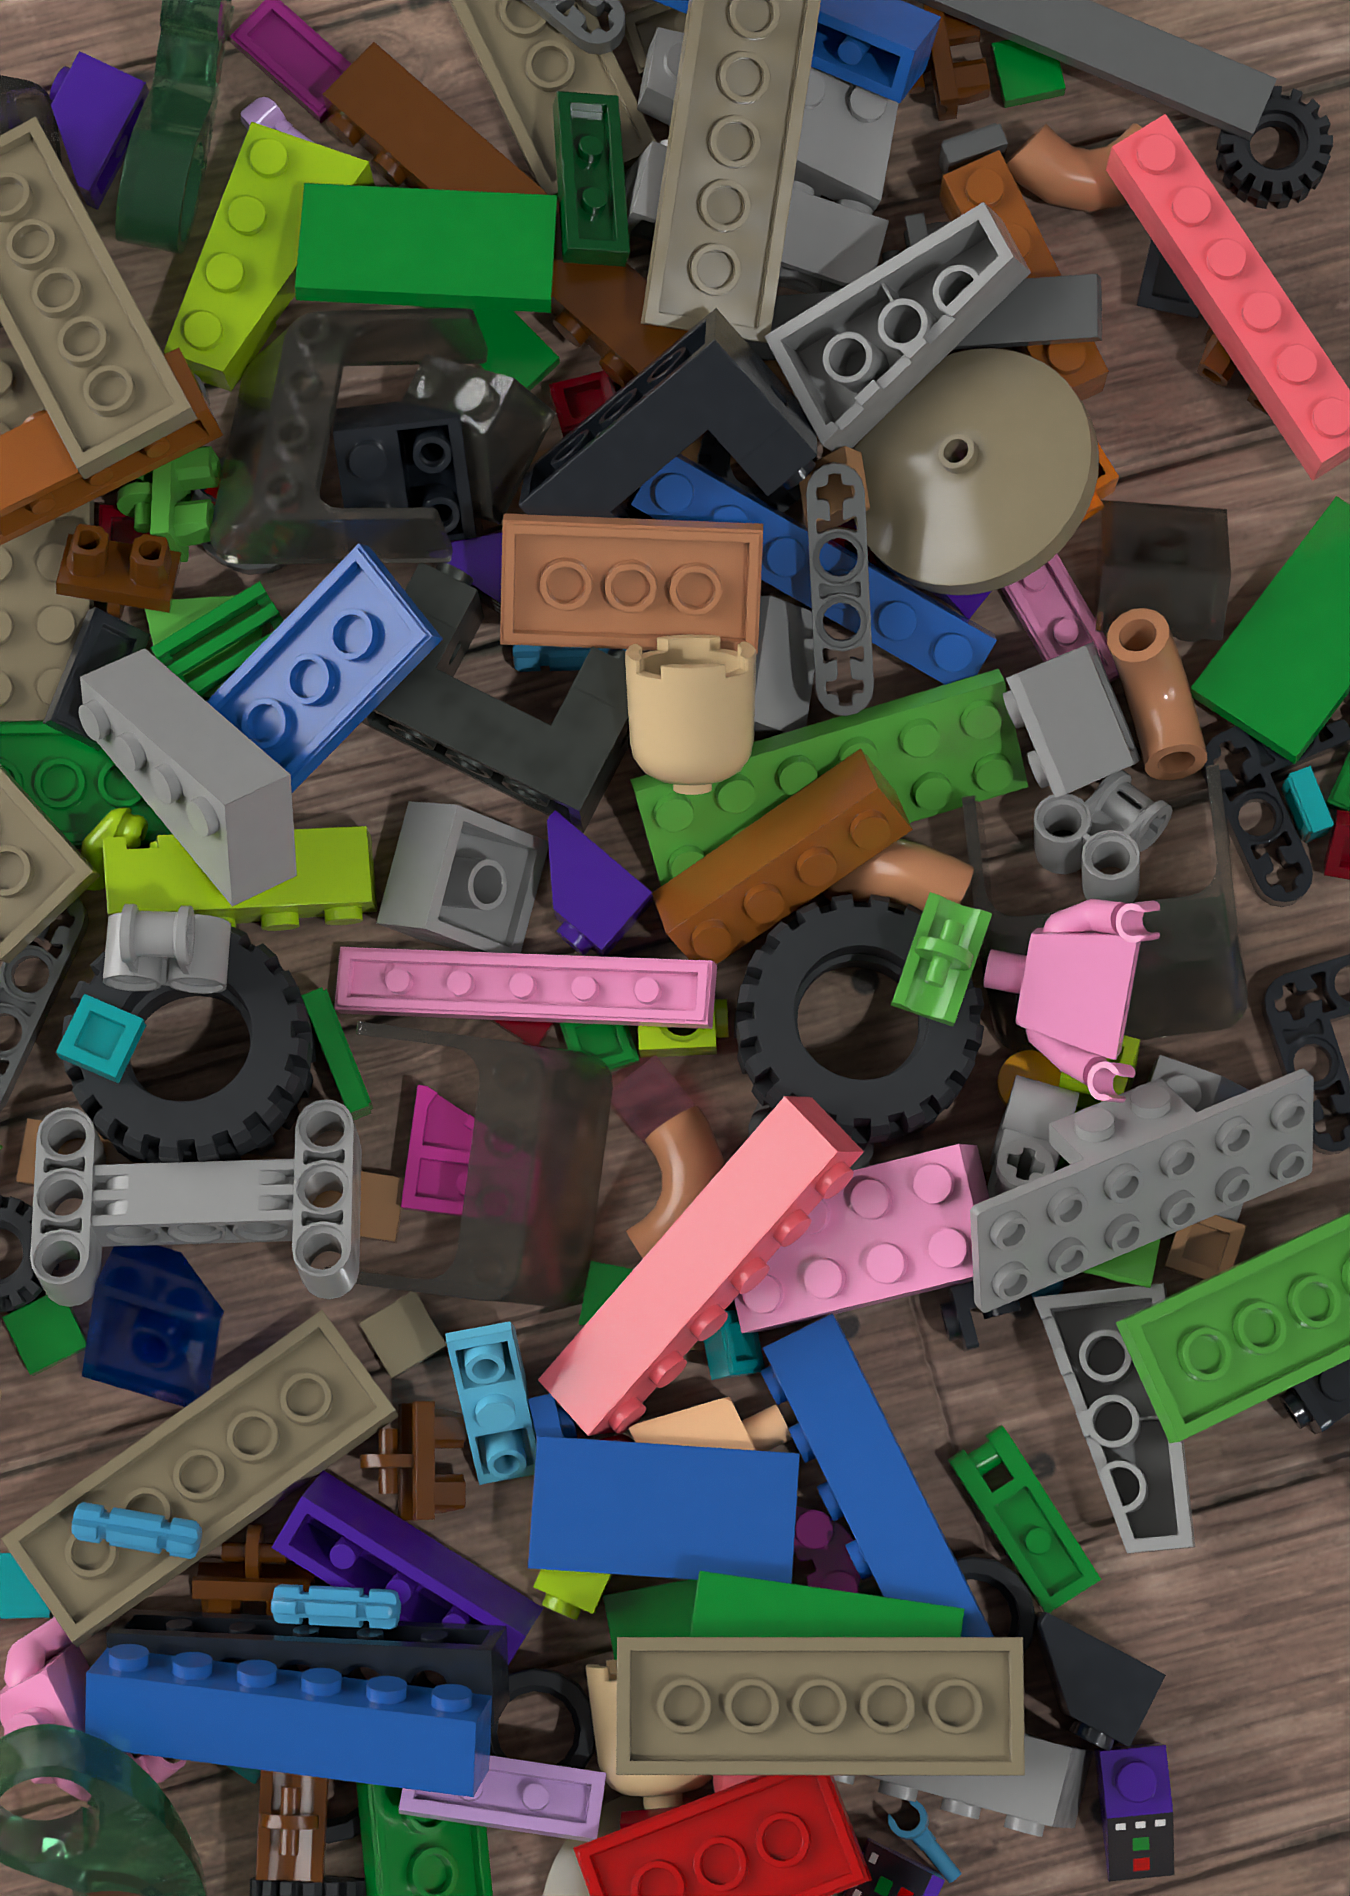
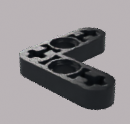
[1201,692,1350,907]
[1261,954,1350,1155]

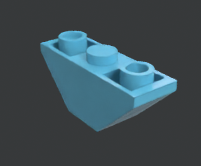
[445,1321,537,1485]

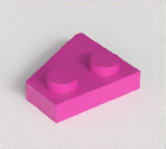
[401,1085,538,1226]

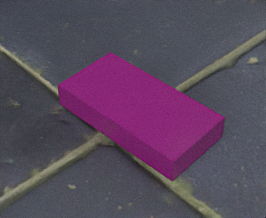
[229,0,351,124]

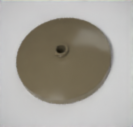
[854,348,1099,595]

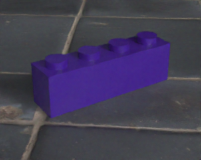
[271,1470,543,1665]

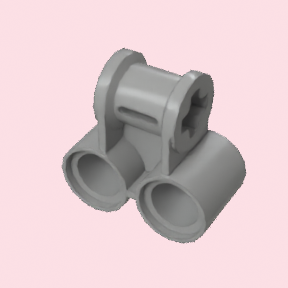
[1034,770,1173,904]
[103,904,231,994]
[987,1075,1079,1198]

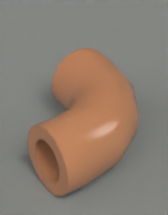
[1006,123,1143,213]
[1107,608,1207,781]
[822,839,974,911]
[626,1106,725,1258]

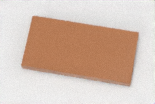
[500,514,763,654]

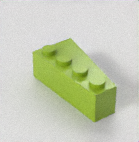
[164,122,375,392]
[102,826,377,931]

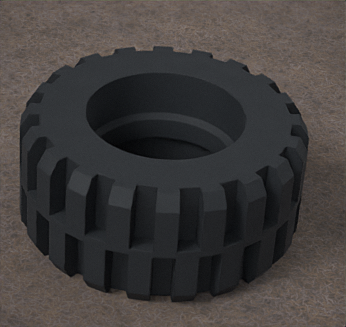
[734,894,984,1150]
[62,926,316,1163]

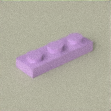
[399,1756,606,1842]

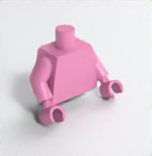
[984,899,1160,1103]
[0,1617,187,1801]

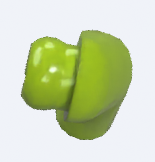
[81,807,148,891]

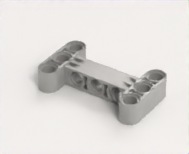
[30,1099,362,1307]

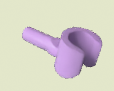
[240,97,314,143]

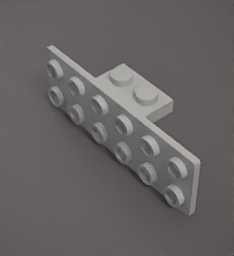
[970,1068,1314,1313]

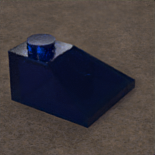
[81,1245,224,1407]

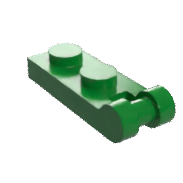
[947,1425,1102,1613]

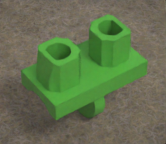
[116,446,221,562]
[891,892,992,1027]

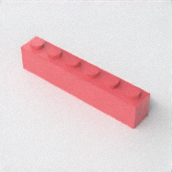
[1106,114,1350,481]
[538,1096,864,1436]

